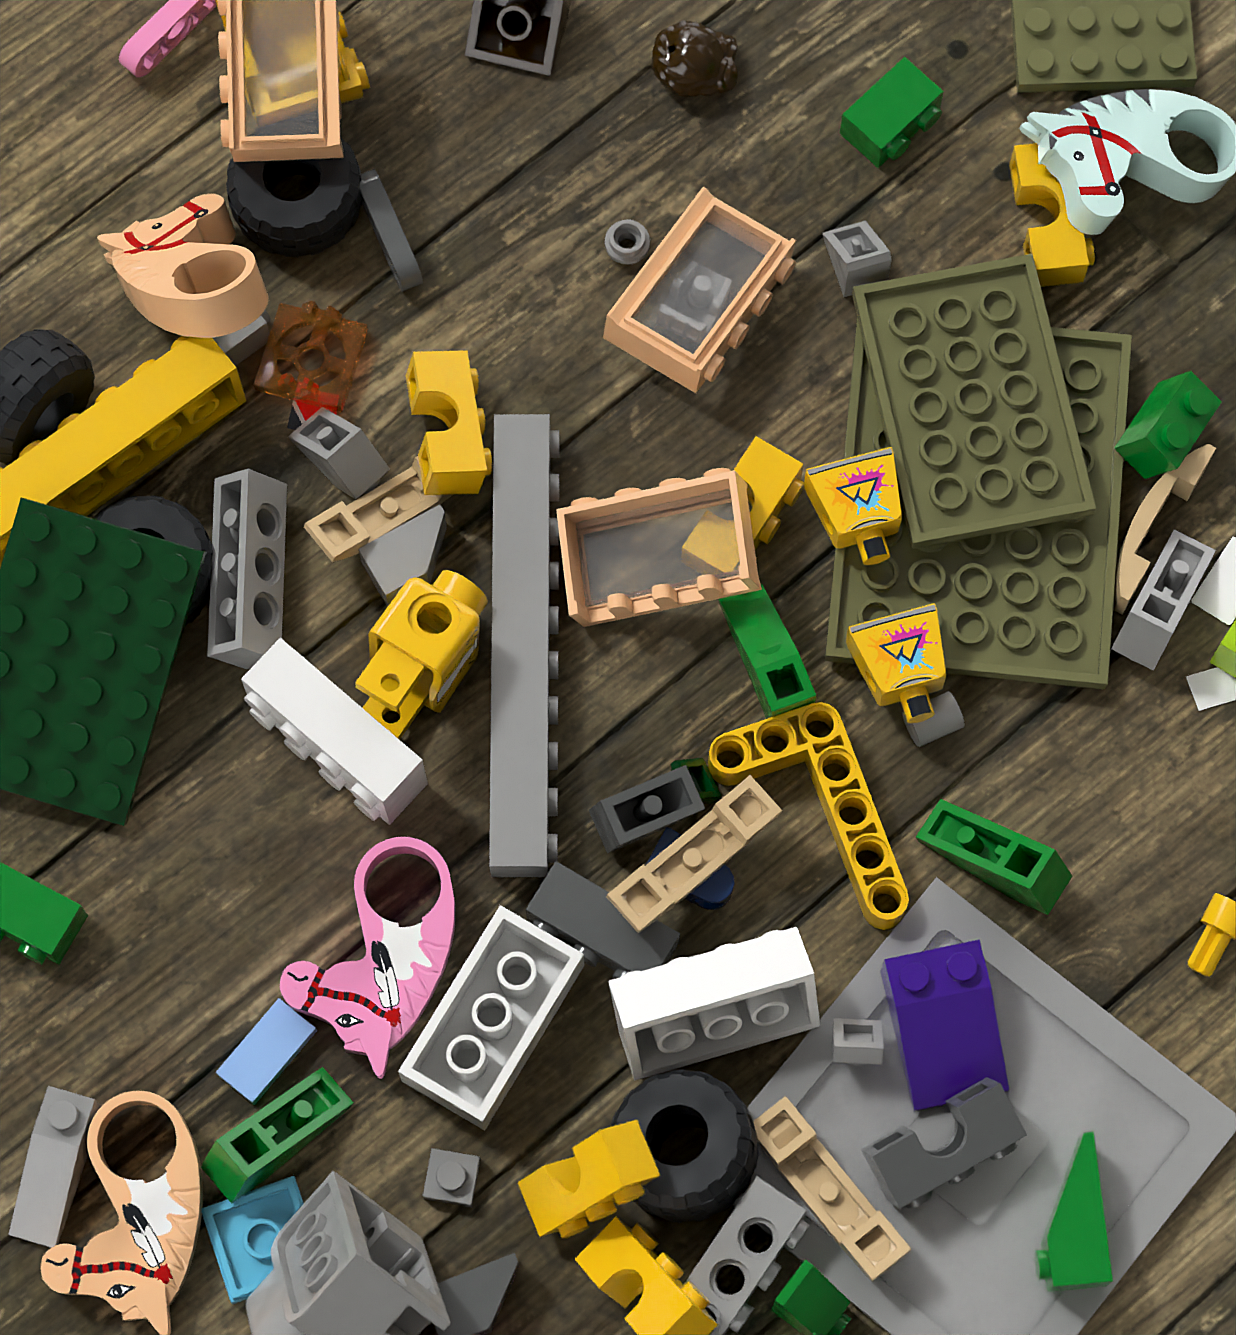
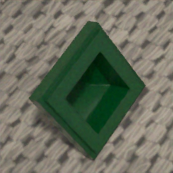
[670,758,722,804]

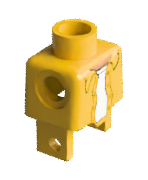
[355,570,488,740]

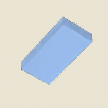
[216,998,317,1105]

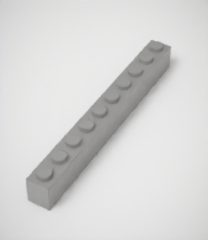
[489,414,559,877]

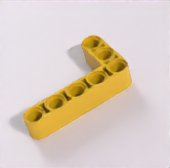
[708,702,909,930]

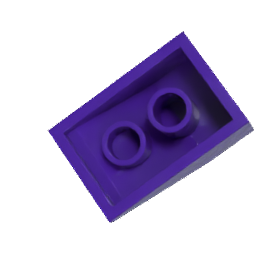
[880,939,1009,1112]

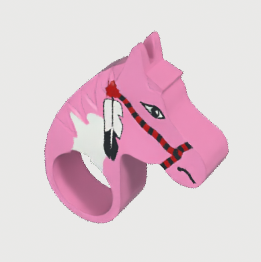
[280,837,455,1079]

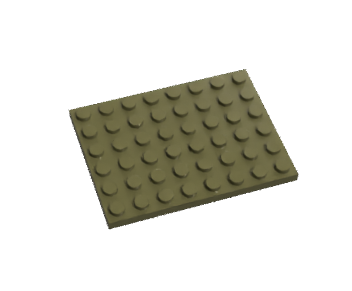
[825,317,1132,690]

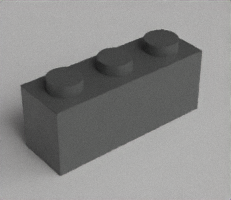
[526,861,680,979]

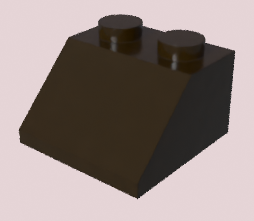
[465,0,571,76]

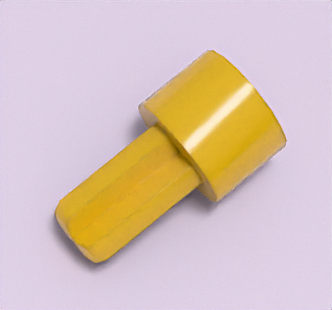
[1188,893,1236,977]

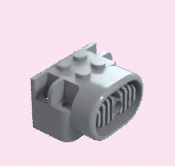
[246,1171,450,1335]

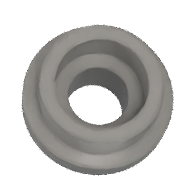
[605,219,650,264]

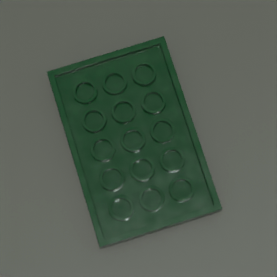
[0,497,206,826]

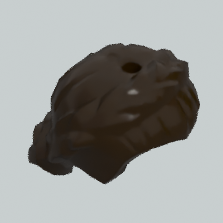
[651,21,738,97]

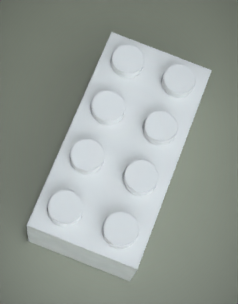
[241,638,428,825]
[398,905,584,1131]
[608,927,820,1081]

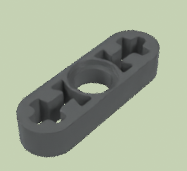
[359,169,423,292]

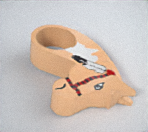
[41,1091,203,1335]

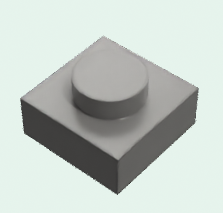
[832,1018,884,1066]
[423,1148,481,1208]

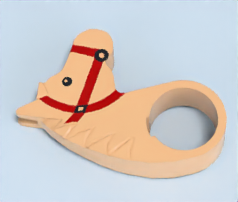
[97,194,269,338]

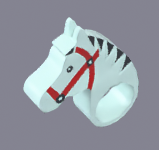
[1019,89,1236,235]

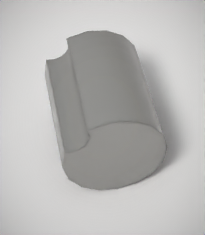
[902,691,965,747]

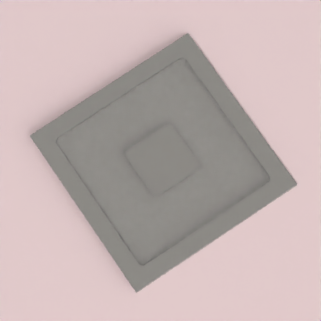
[733,877,1236,1335]

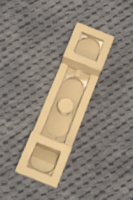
[1113,444,1216,615]
[304,456,454,562]
[606,775,782,933]
[753,1096,911,1282]

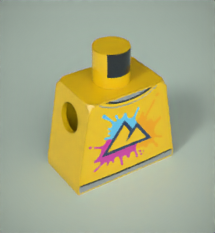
[804,447,902,565]
[846,603,946,724]

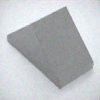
[823,221,892,297]

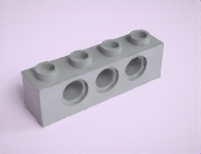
[207,469,287,669]
[684,1176,810,1335]

